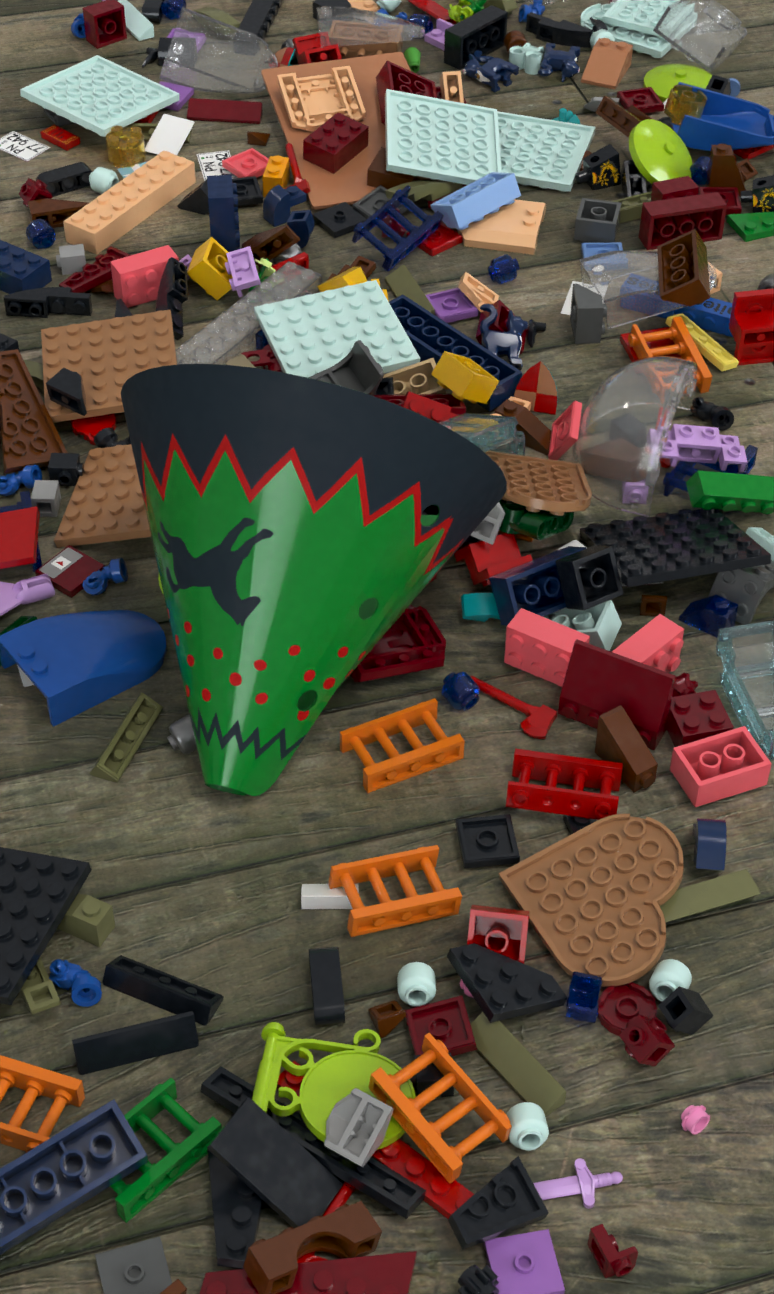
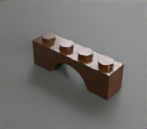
[243,1201,382,1294]

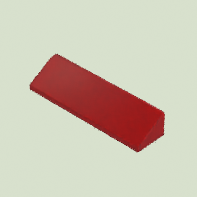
[407,0,456,25]

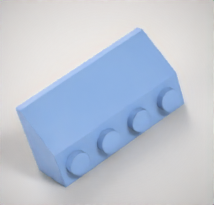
[430,172,521,230]

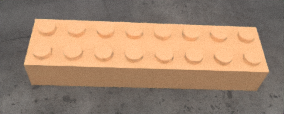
[63,151,196,255]

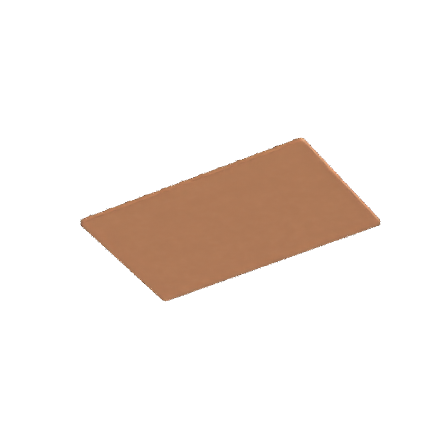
[261,52,430,210]

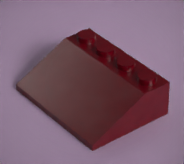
[376,61,437,125]
[558,639,676,751]

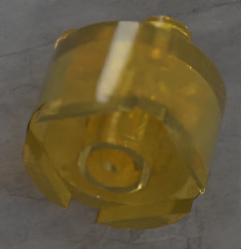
[664,85,707,125]
[106,126,146,168]

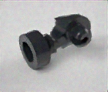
[690,397,734,431]
[94,428,131,448]

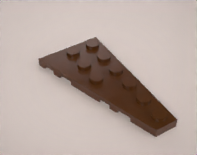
[0,349,67,474]

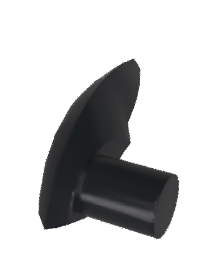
[590,17,608,32]
[142,47,158,68]
[527,319,546,348]

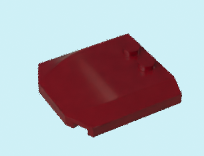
[350,604,446,682]

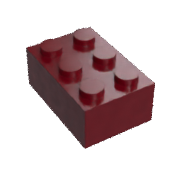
[303,112,369,174]

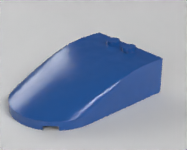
[668,82,774,151]
[0,610,167,727]

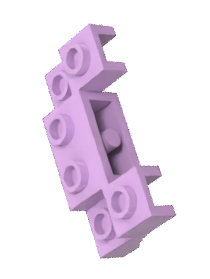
[645,424,747,473]

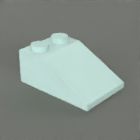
[544,600,622,651]

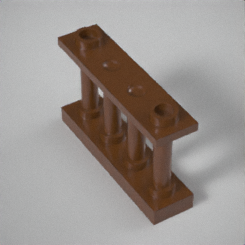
[595,96,652,137]

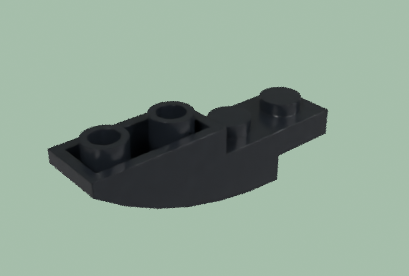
[526,12,593,48]
[156,257,188,340]
[4,287,92,318]

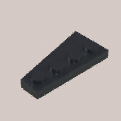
[208,1150,263,1269]

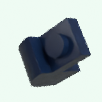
[263,185,307,227]
[287,210,315,248]
[693,818,727,870]

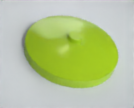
[643,64,712,103]
[629,119,693,184]

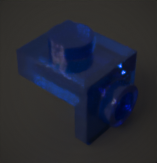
[566,972,602,1023]

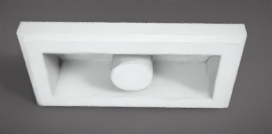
[301,883,359,909]

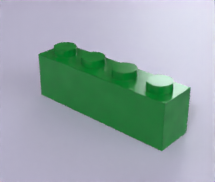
[686,470,774,514]

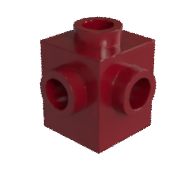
[19,178,53,207]
[619,1015,675,1066]

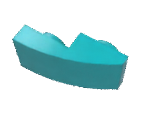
[461,593,500,622]

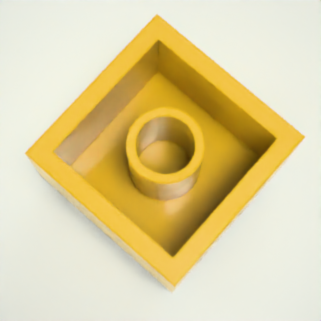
[187,237,233,300]
[431,351,499,404]

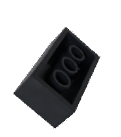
[444,5,508,70]

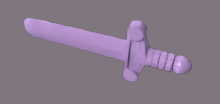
[533,1158,623,1209]

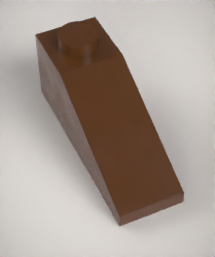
[27,198,89,231]
[241,224,300,267]
[494,399,551,456]

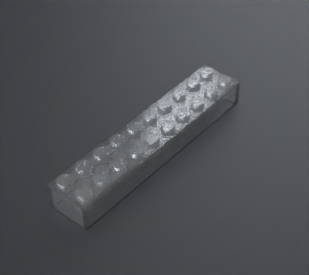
[176,261,322,365]

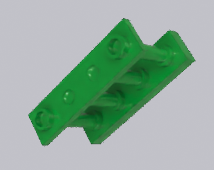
[110,1078,222,1223]

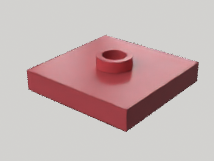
[222,148,269,178]
[548,400,582,460]

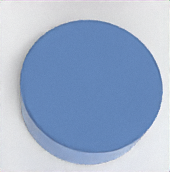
[729,78,740,97]

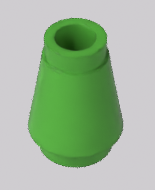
[404,47,421,73]

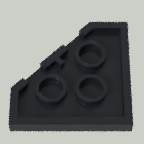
[447,943,568,1023]

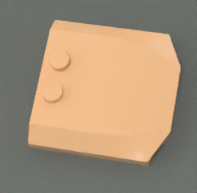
[277,66,366,132]
[458,199,546,255]

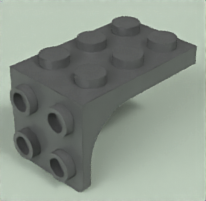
[308,340,384,395]
[706,560,774,625]

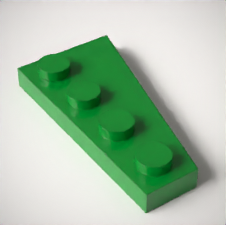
[726,212,774,242]

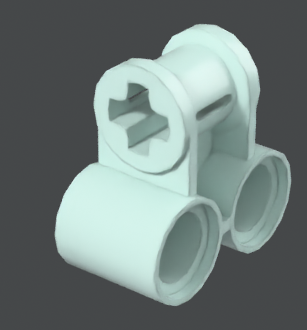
[509,43,544,75]

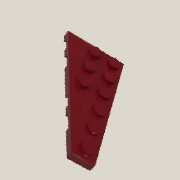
[200,1251,417,1294]

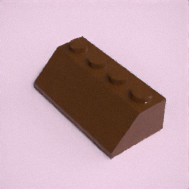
[657,229,711,306]

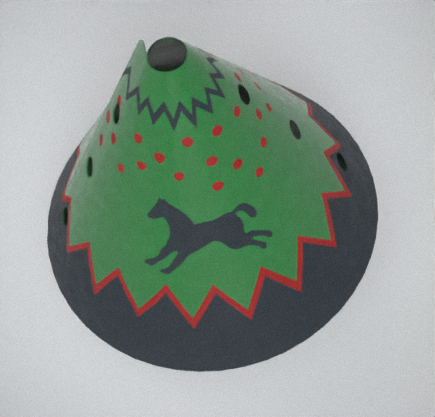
[121,364,507,796]

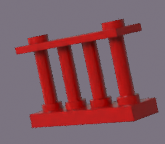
[506,748,623,820]

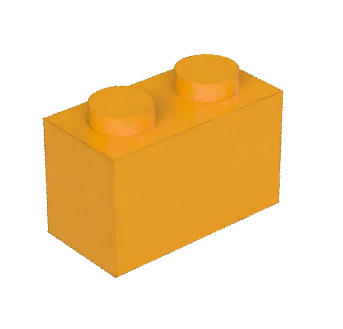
[262,155,290,197]

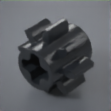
[458,1265,499,1294]

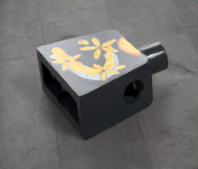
[575,144,621,190]
[741,175,774,213]

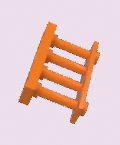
[628,316,713,401]
[340,698,465,793]
[328,845,462,937]
[369,1032,512,1184]
[0,1055,85,1153]

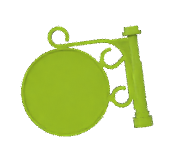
[252,1022,416,1150]

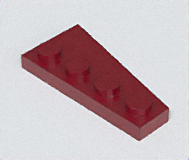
[59,246,131,293]

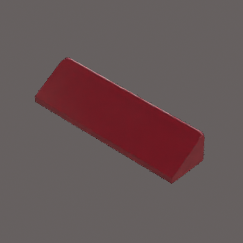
[187,98,263,124]

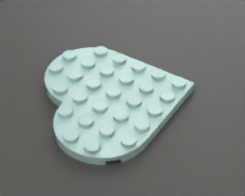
[580,2,697,58]

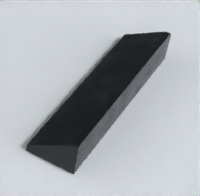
[103,955,224,1026]
[72,1011,199,1075]

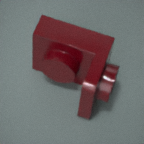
[587,1224,638,1279]

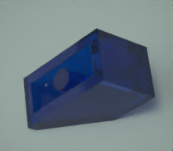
[679,595,738,640]

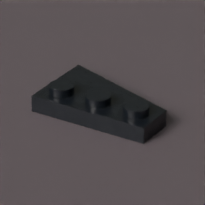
[448,1156,549,1250]

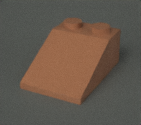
[581,38,633,89]

